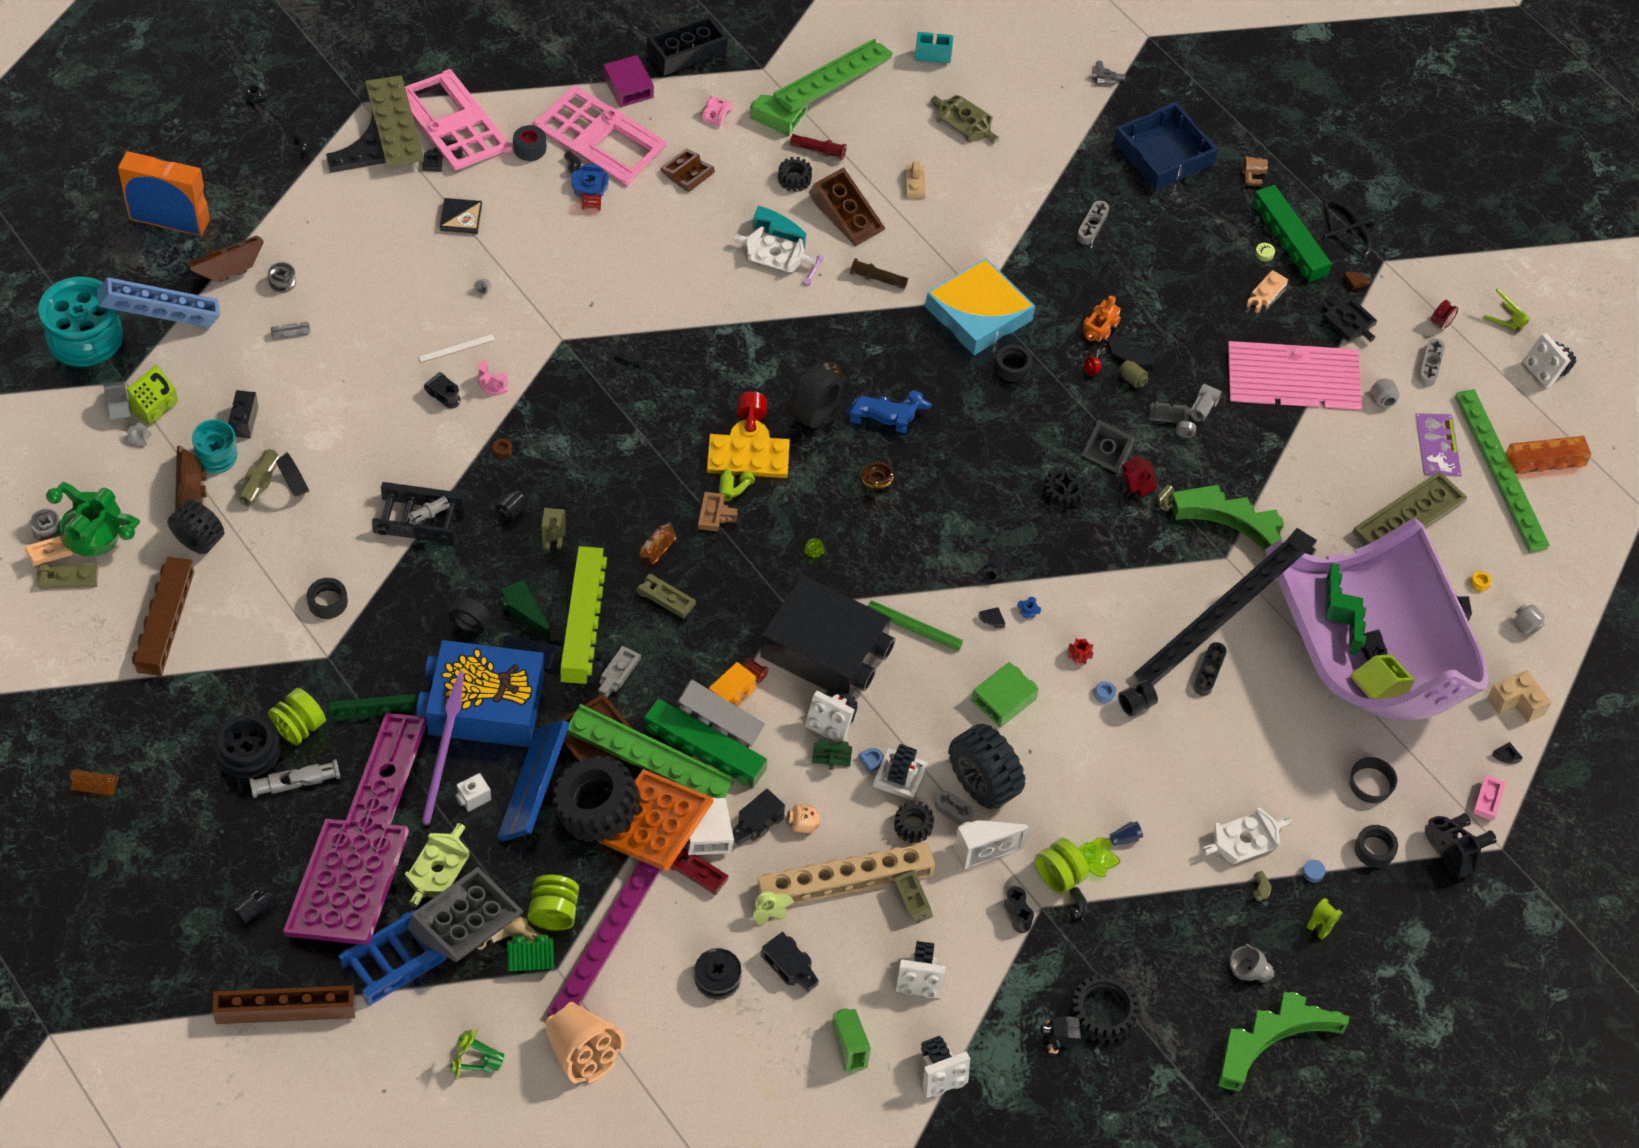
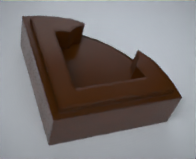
[1343,272,1370,290]

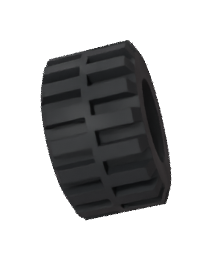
[167,499,225,554]

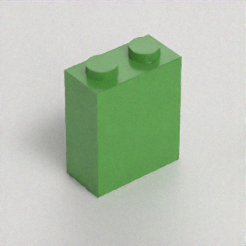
[971,662,1039,728]

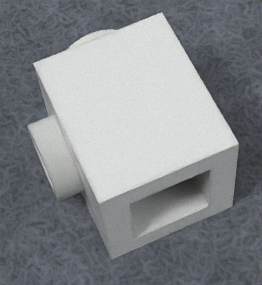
[455,773,491,812]

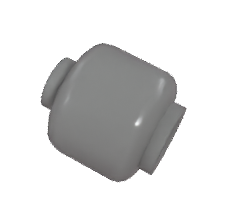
[1371,378,1400,407]
[1514,604,1545,635]

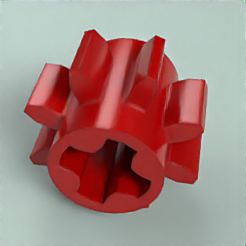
[1068,638,1094,664]

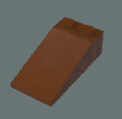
[808,167,885,246]

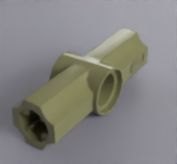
[236,449,280,507]

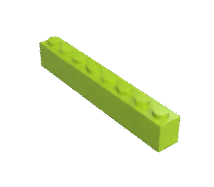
[561,546,607,684]

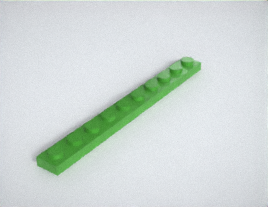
[1455,389,1550,553]

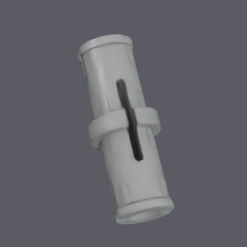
[408,496,450,525]

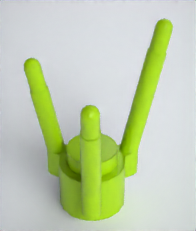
[1484,288,1530,330]

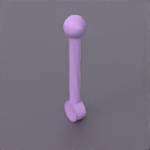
[804,255,824,286]

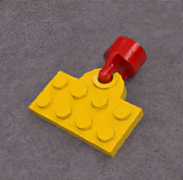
[707,391,790,478]

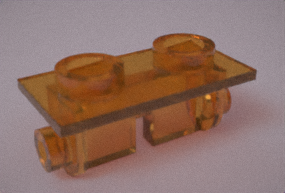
[639,522,677,564]
[70,769,119,796]

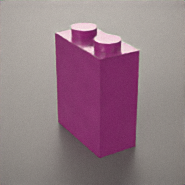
[603,55,654,107]

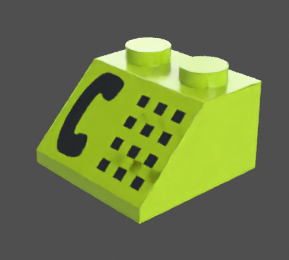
[127,364,178,426]

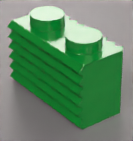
[507,935,554,971]

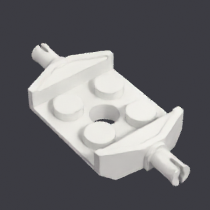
[734,227,817,272]
[1202,807,1291,864]

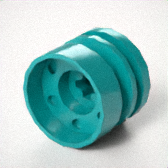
[192,419,238,474]

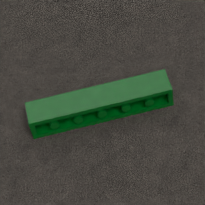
[1252,185,1332,282]
[644,699,767,788]

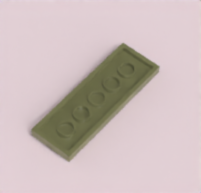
[365,75,424,167]
[1353,471,1467,545]

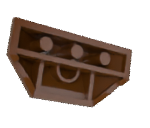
[185,235,264,282]
[175,445,207,510]

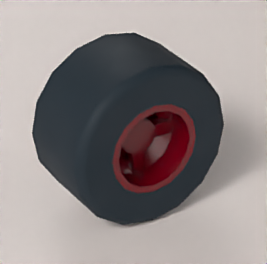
[513,125,547,161]

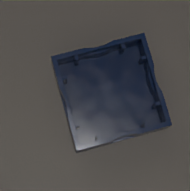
[1114,102,1218,190]

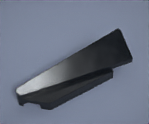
[503,635,607,686]

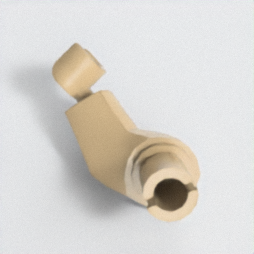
[477,916,541,950]

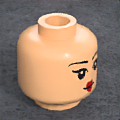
[786,804,820,834]

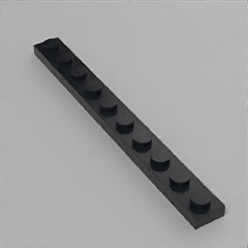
[1133,538,1304,686]

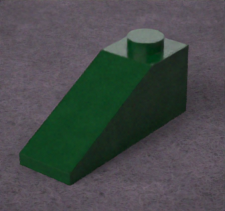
[499,580,551,639]

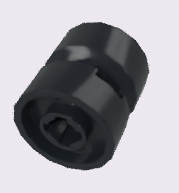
[1118,680,1158,717]

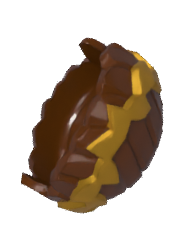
[862,462,893,490]

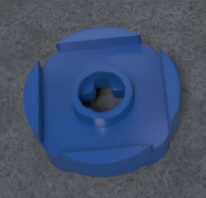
[571,164,609,198]

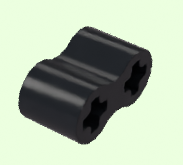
[1004,886,1034,933]

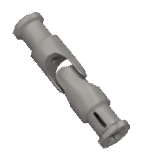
[250,760,340,798]

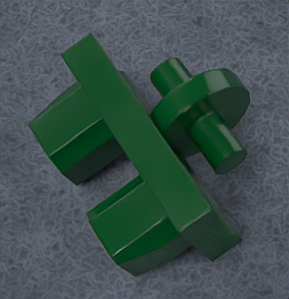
[812,739,852,770]

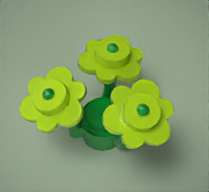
[450,1028,504,1080]

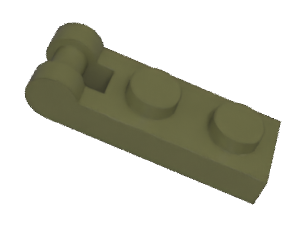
[36,564,98,588]
[636,574,696,619]

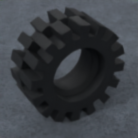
[778,157,812,192]
[894,801,934,843]

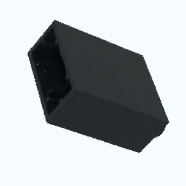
[760,575,896,697]

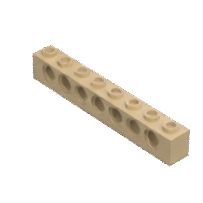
[757,843,935,905]

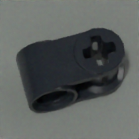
[424,372,461,409]
[1361,629,1388,661]

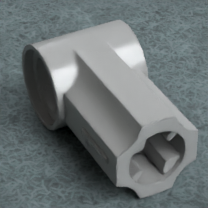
[1190,384,1222,422]

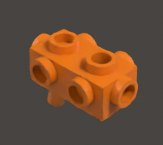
[1082,296,1121,342]

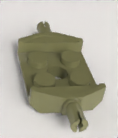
[931,95,999,143]

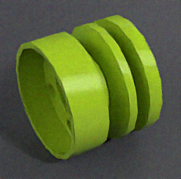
[267,688,326,746]
[528,875,579,931]

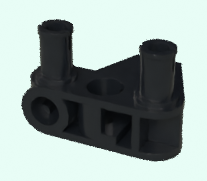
[1425,813,1497,879]

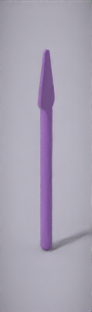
[422,671,464,826]

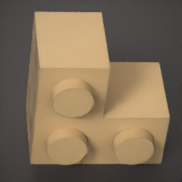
[1487,670,1551,723]

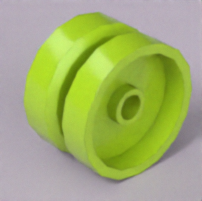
[1034,838,1089,895]

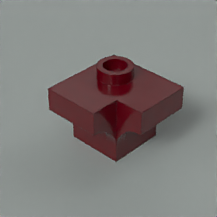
[1121,456,1157,497]

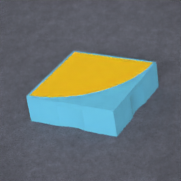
[925,258,1035,355]

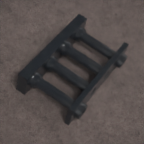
[372,482,464,544]

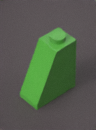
[750,95,808,136]
[832,1008,871,1072]

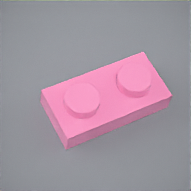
[1473,775,1506,820]

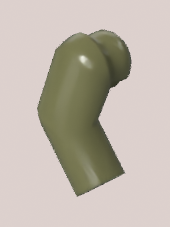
[1156,485,1174,511]
[1253,871,1272,902]

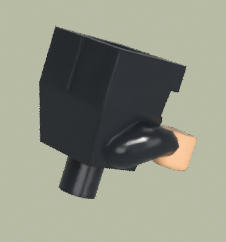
[1040,1016,1081,1054]

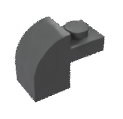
[104,381,131,420]

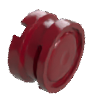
[1430,300,1459,330]

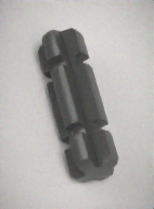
[271,322,310,339]

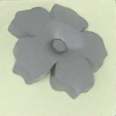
[126,422,152,447]

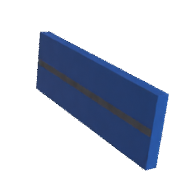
[497,720,569,842]

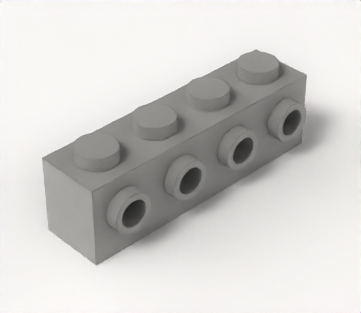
[676,679,765,747]

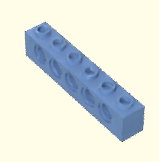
[97,277,220,328]

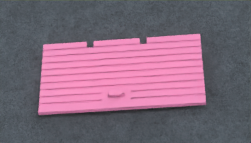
[1228,341,1362,410]

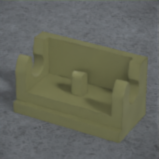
[542,508,566,550]
[894,870,933,922]

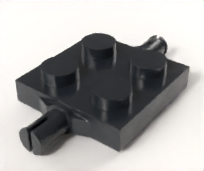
[1322,295,1377,342]

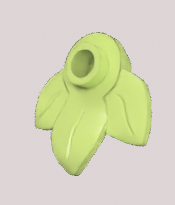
[753,892,794,926]

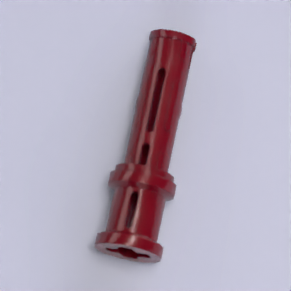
[790,134,847,160]

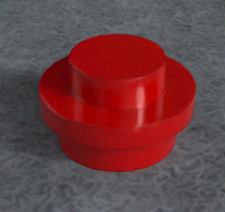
[1084,356,1101,376]

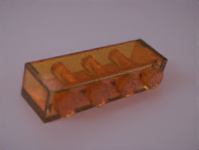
[1506,436,1592,474]

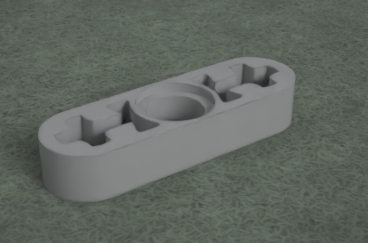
[1077,201,1109,245]
[1419,338,1445,386]

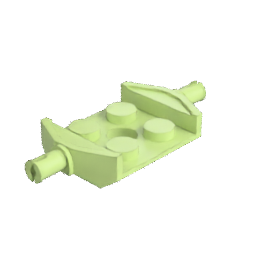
[405,823,469,907]

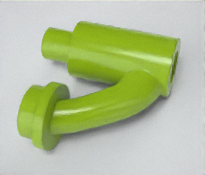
[719,469,755,501]

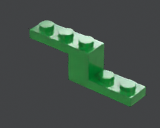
[1325,563,1366,656]

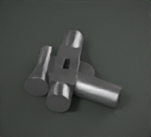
[1091,60,1126,85]

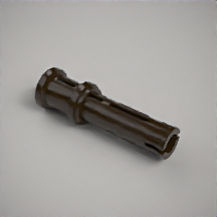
[850,258,909,290]

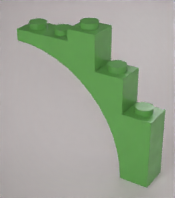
[1170,485,1284,555]
[1218,992,1349,1092]

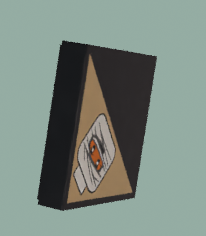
[440,198,482,234]

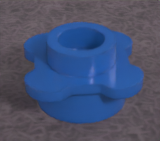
[1017,597,1041,618]

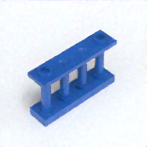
[338,909,446,1006]

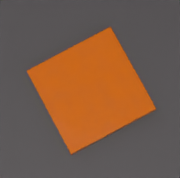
[599,769,714,872]

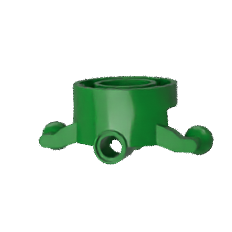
[46,482,140,556]

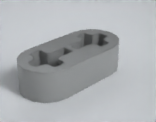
[935,791,973,825]

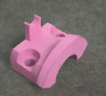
[702,95,734,126]
[478,361,508,395]

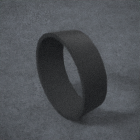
[276,452,309,497]
[1350,757,1398,803]

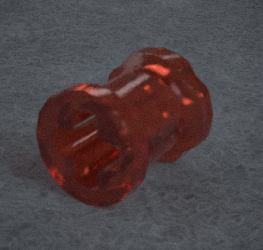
[582,193,602,211]
[743,657,769,684]

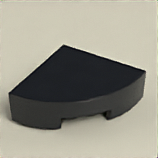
[978,607,1006,628]
[1492,742,1523,764]

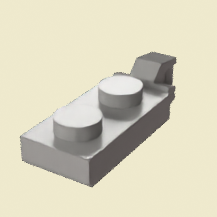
[598,646,641,698]

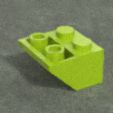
[1350,654,1415,699]

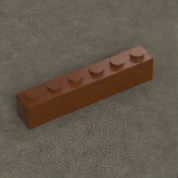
[132,557,195,676]
[212,985,356,1024]

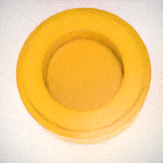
[1470,571,1492,592]

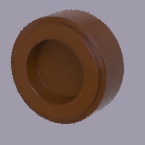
[492,439,512,459]

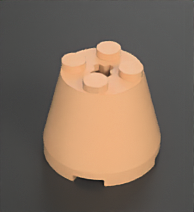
[545,1002,625,1084]

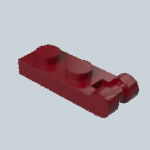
[670,847,729,895]

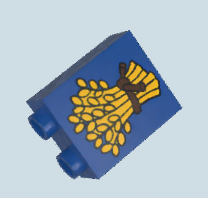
[417,640,545,748]

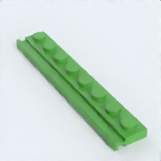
[773,39,893,113]
[567,704,735,798]

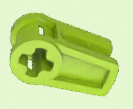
[1307,898,1343,940]

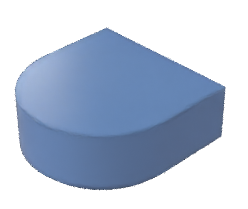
[858,748,884,774]

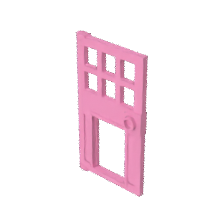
[405,69,513,171]
[532,85,667,186]

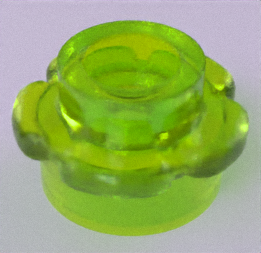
[805,539,825,558]

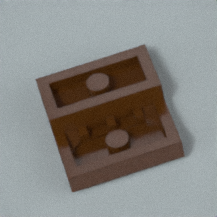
[661,148,715,192]

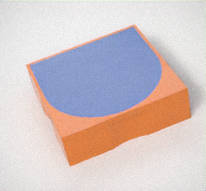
[118,151,210,236]

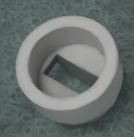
[474,279,491,295]

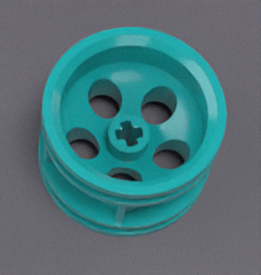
[38,277,123,367]

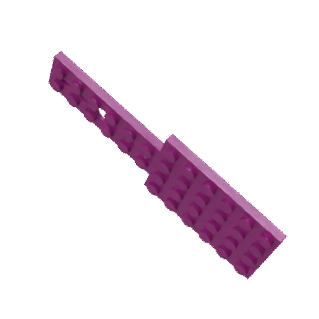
[283,713,427,945]

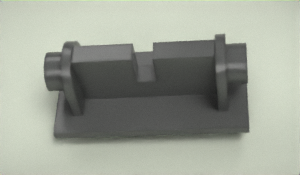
[1149,401,1191,424]

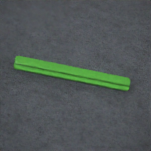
[868,601,963,651]

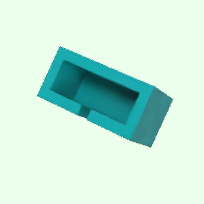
[915,32,953,63]

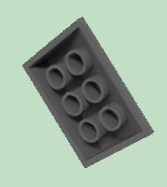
[408,867,523,962]

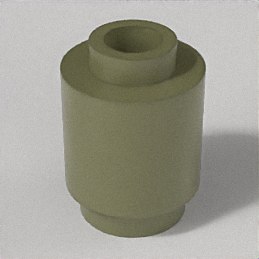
[1119,360,1148,388]

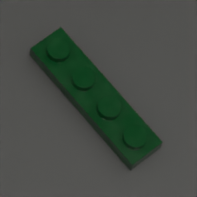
[329,694,417,721]

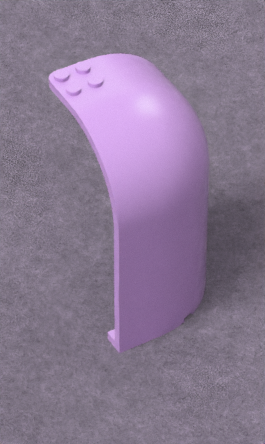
[1265,518,1489,721]

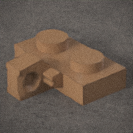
[698,492,738,532]

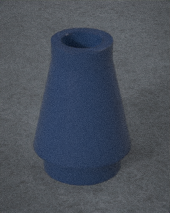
[1109,821,1143,846]

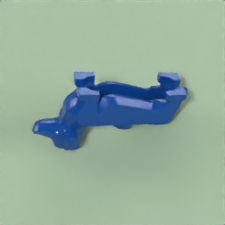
[846,390,932,434]

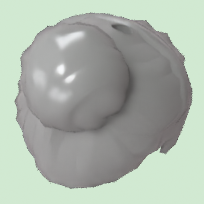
[1229,944,1275,982]

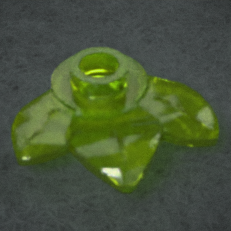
[1078,837,1120,877]

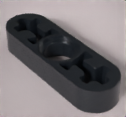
[1194,642,1227,696]

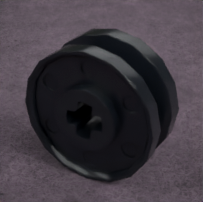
[694,948,742,1000]

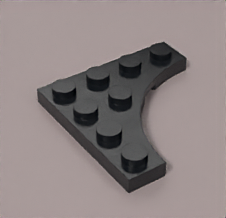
[326,112,386,172]

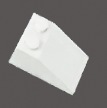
[954,820,1029,870]

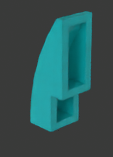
[753,205,807,249]

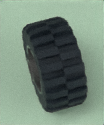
[948,724,1026,809]

